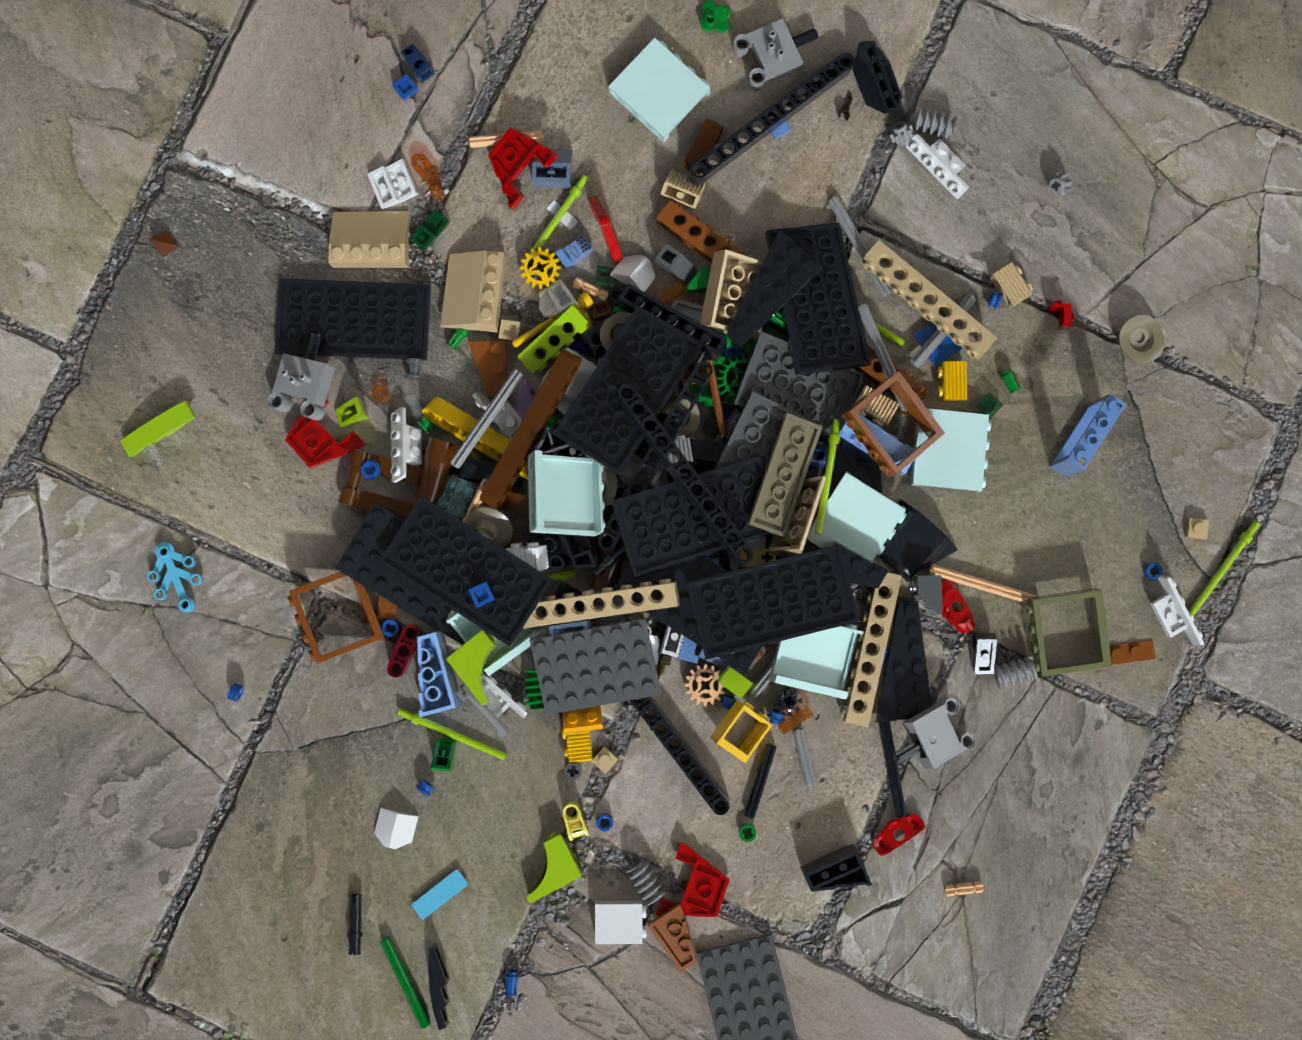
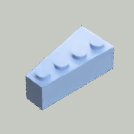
[839,412,915,475]
[417,631,462,717]

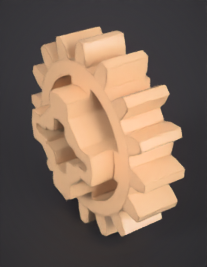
[684,664,725,706]

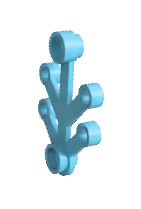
[147,542,203,612]

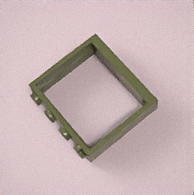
[1026,588,1111,677]

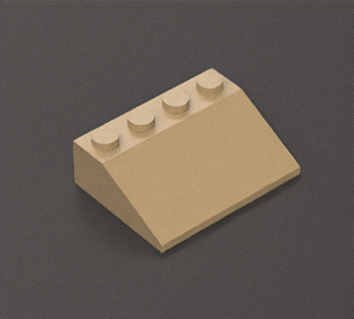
[329,211,409,268]
[700,249,763,340]
[440,251,506,332]
[768,476,827,559]

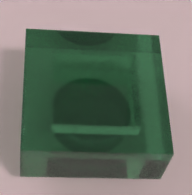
[594,265,615,288]
[975,392,1003,420]

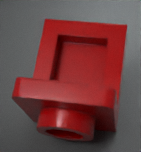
[1048,300,1074,330]

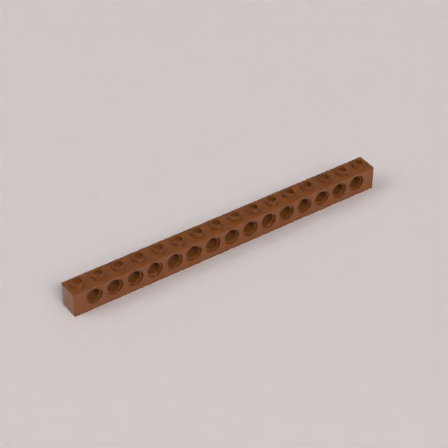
[656,200,916,398]

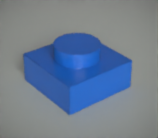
[392,74,419,102]
[468,582,496,608]

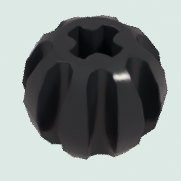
[773,687,802,716]

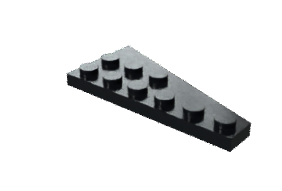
[829,383,882,494]
[875,601,932,723]

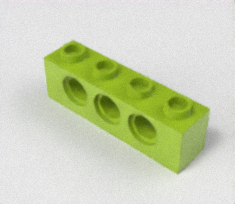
[517,304,590,374]

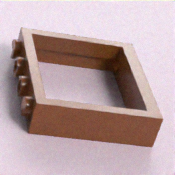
[841,371,945,477]
[287,572,384,665]

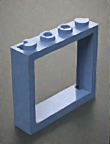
[1049,394,1127,477]

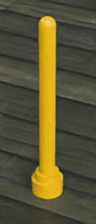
[512,292,594,347]

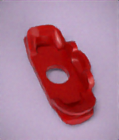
[942,580,976,633]
[872,814,925,856]

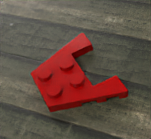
[488,127,559,209]
[285,400,366,469]
[656,841,730,917]

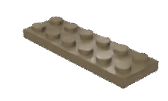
[747,413,822,537]

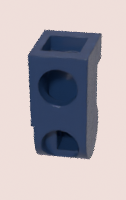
[401,43,435,84]
[809,435,828,468]

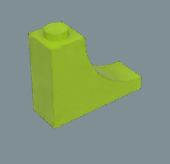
[446,630,498,705]
[526,831,583,904]

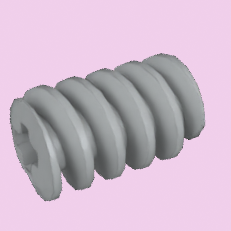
[915,106,957,139]
[993,657,1038,689]
[626,861,665,906]

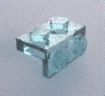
[438,475,479,521]

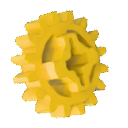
[519,247,561,290]

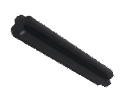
[745,743,777,819]

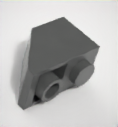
[655,243,697,285]

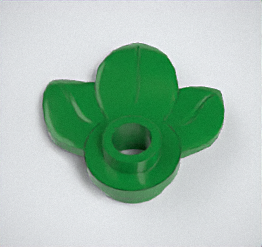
[700,0,732,33]

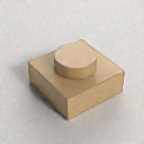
[499,319,521,341]
[1185,518,1209,540]
[591,746,619,774]

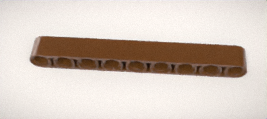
[480,349,582,509]

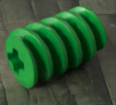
[524,669,545,709]

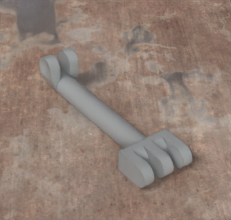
[454,684,510,738]

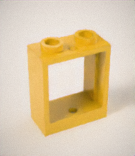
[710,700,772,763]

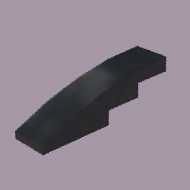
[428,943,450,1030]

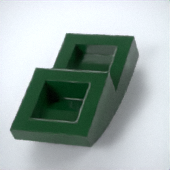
[410,209,451,251]

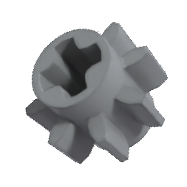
[890,121,914,146]
[1048,171,1073,196]

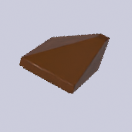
[149,231,179,257]
[592,302,612,322]

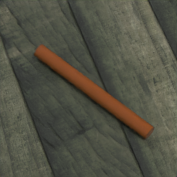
[706,360,727,436]

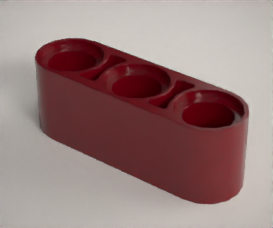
[387,624,422,678]

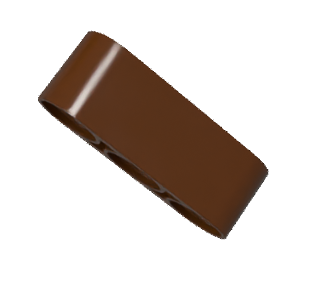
[683,118,724,175]

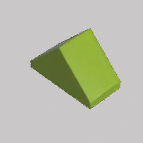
[335,397,369,428]
[717,665,754,699]

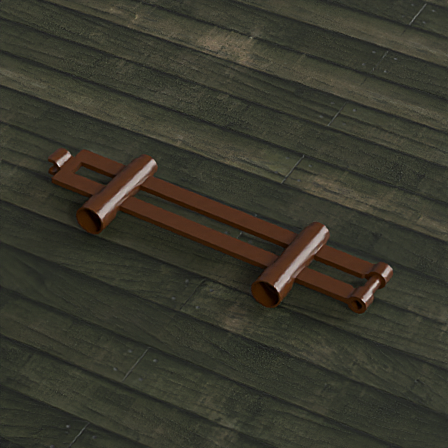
[338,437,635,591]

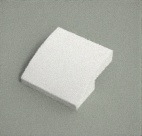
[367,159,419,209]

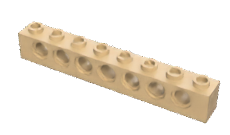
[861,240,997,360]
[841,573,902,727]
[523,578,680,628]

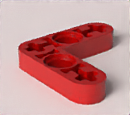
[587,195,623,263]

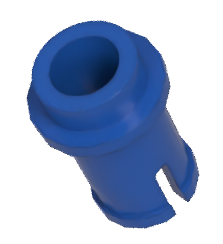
[504,969,520,997]

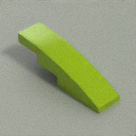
[120,401,196,457]

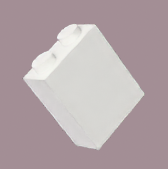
[595,900,646,944]

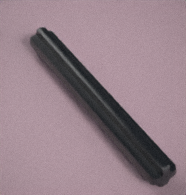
[879,722,906,817]

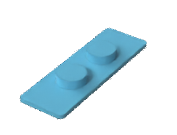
[412,869,468,920]

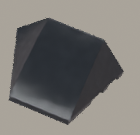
[877,499,957,580]
[525,530,598,570]

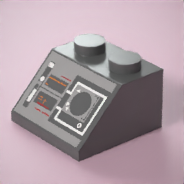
[908,575,943,615]

